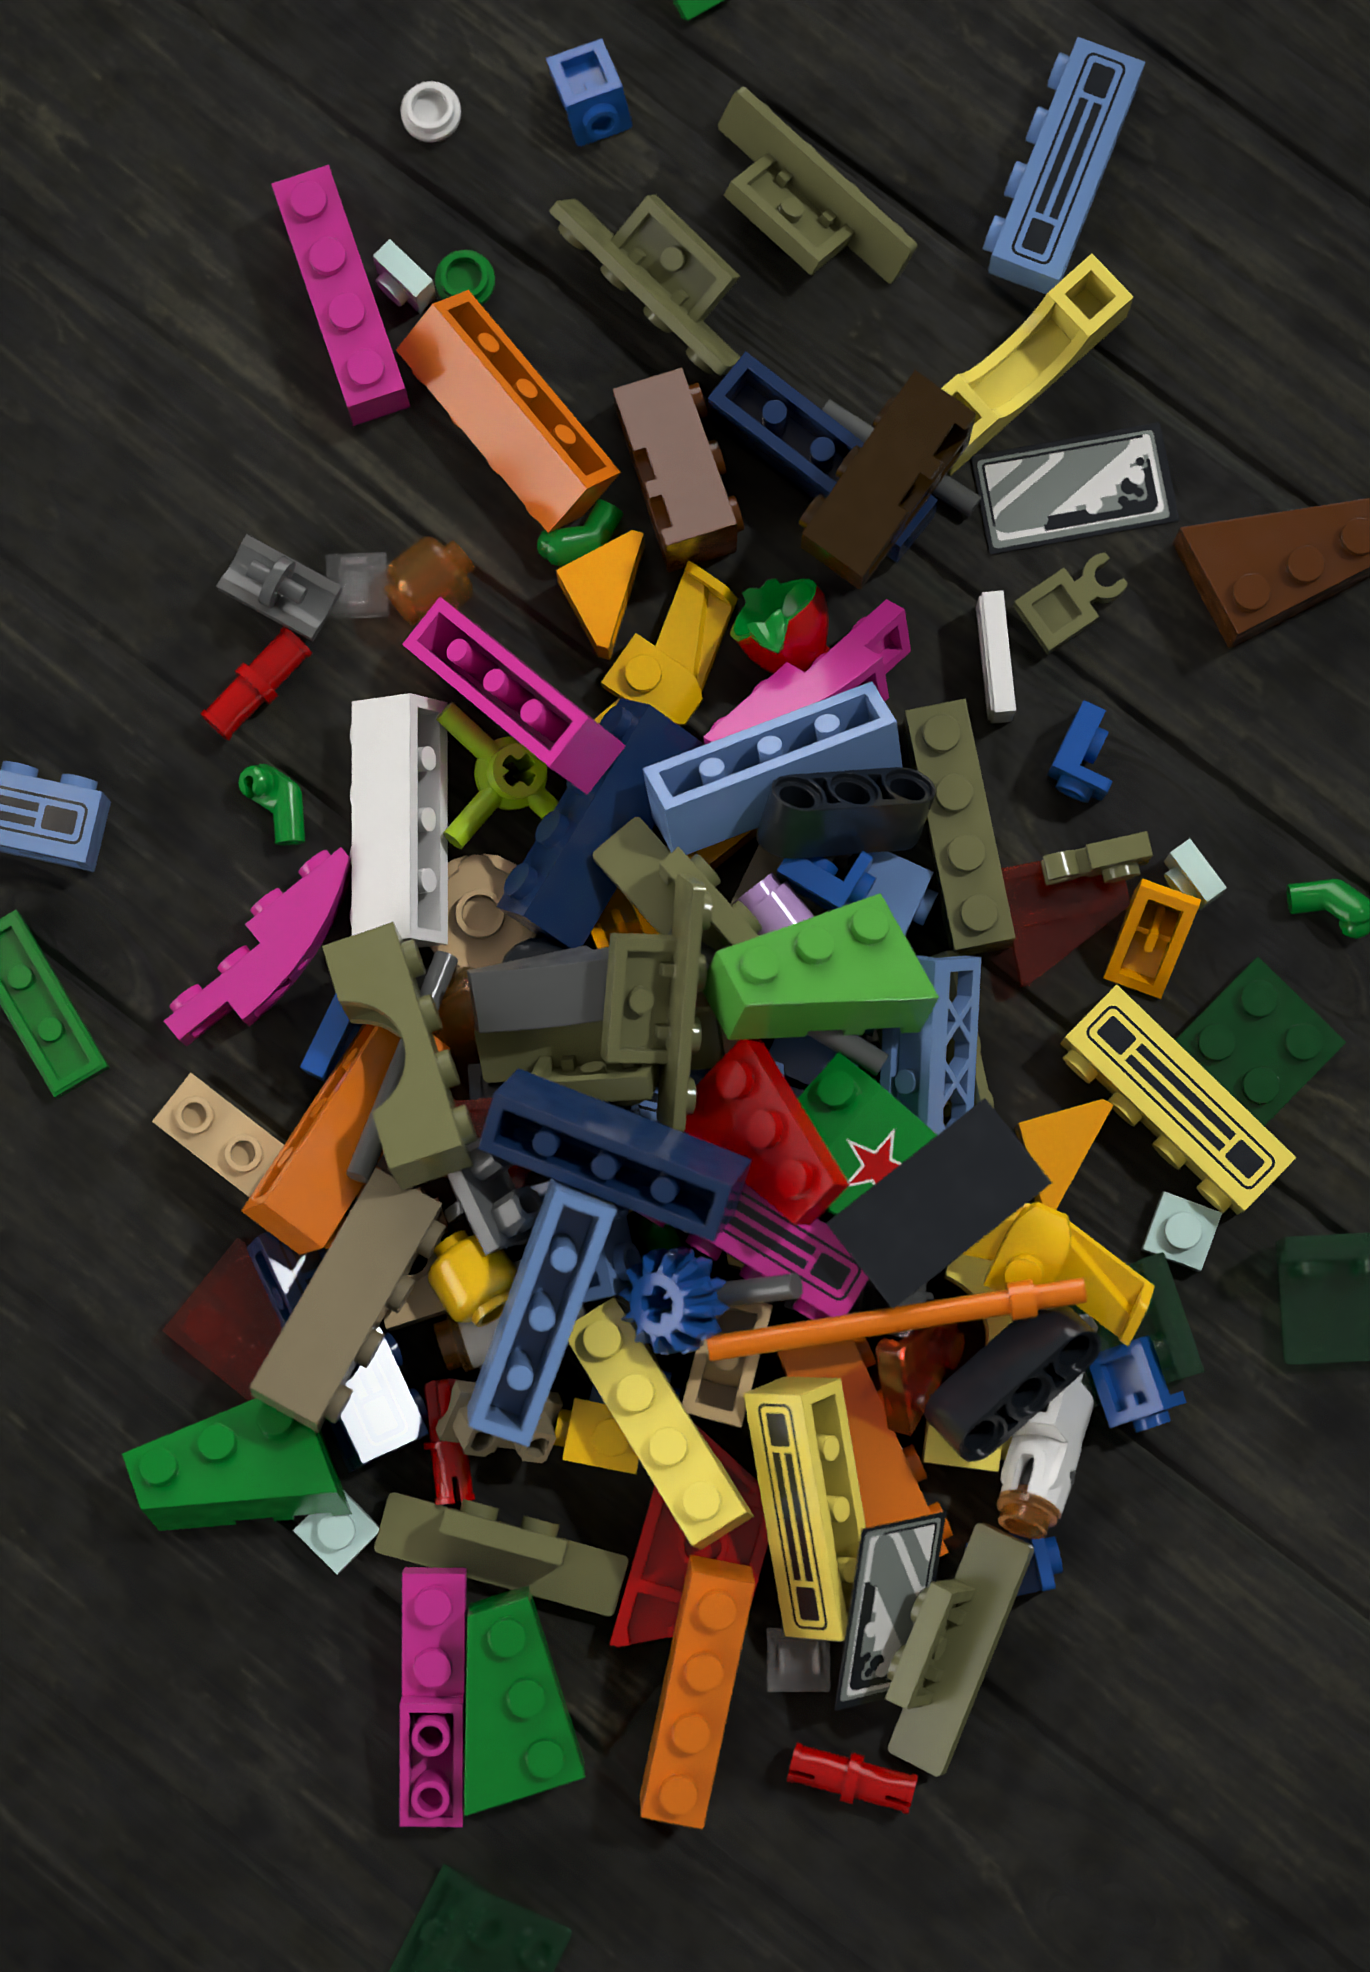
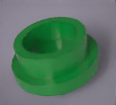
[435,250,495,305]

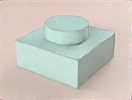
[373,239,437,313]
[1164,839,1227,910]
[1141,1191,1222,1272]
[293,1491,380,1574]

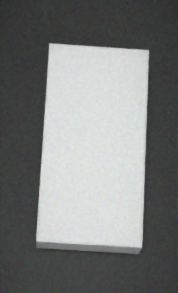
[976,590,1016,724]

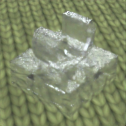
[326,552,390,619]
[767,1627,830,1692]

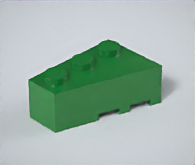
[122,1398,352,1531]
[464,1585,585,1816]

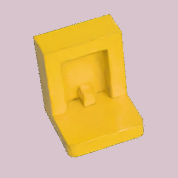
[553,1398,639,1474]

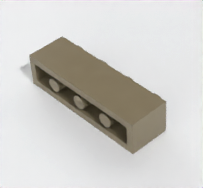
[250,1168,447,1432]

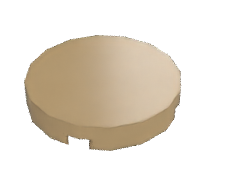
[429,854,538,974]

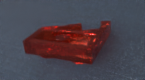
[1001,860,1131,987]
[162,1238,283,1401]
[876,1299,964,1436]

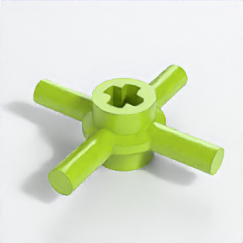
[436,702,559,849]

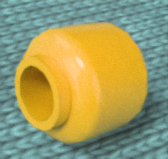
[427,1230,518,1327]

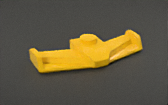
[594,561,738,727]
[962,1202,1155,1347]

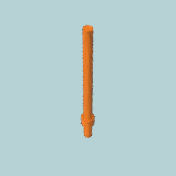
[706,1277,1087,1362]

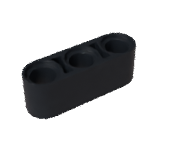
[756,767,936,859]
[925,1305,1102,1462]

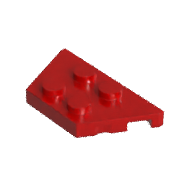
[610,1422,768,1647]

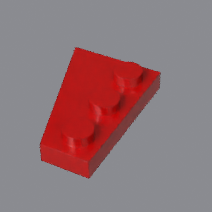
[685,1039,850,1225]

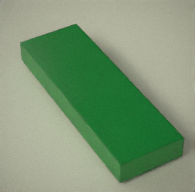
[0,910,110,1099]

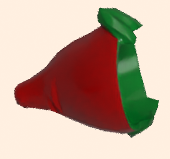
[730,578,830,674]

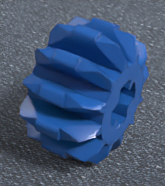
[618,1246,730,1355]

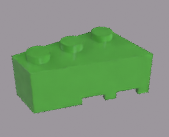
[702,893,939,1040]

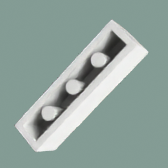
[350,693,448,947]

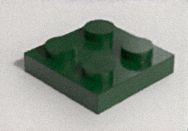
[1175,956,1346,1126]

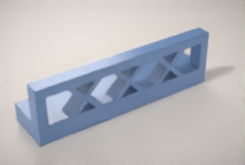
[880,955,981,1135]

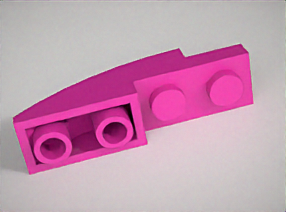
[704,599,911,745]
[164,847,352,1046]
[400,1567,468,1827]

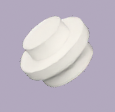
[401,81,461,142]

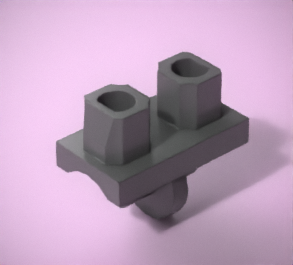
[216,534,343,642]
[443,1138,542,1255]

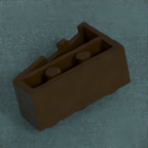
[799,370,976,590]

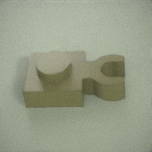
[1013,553,1128,655]
[1040,831,1153,886]

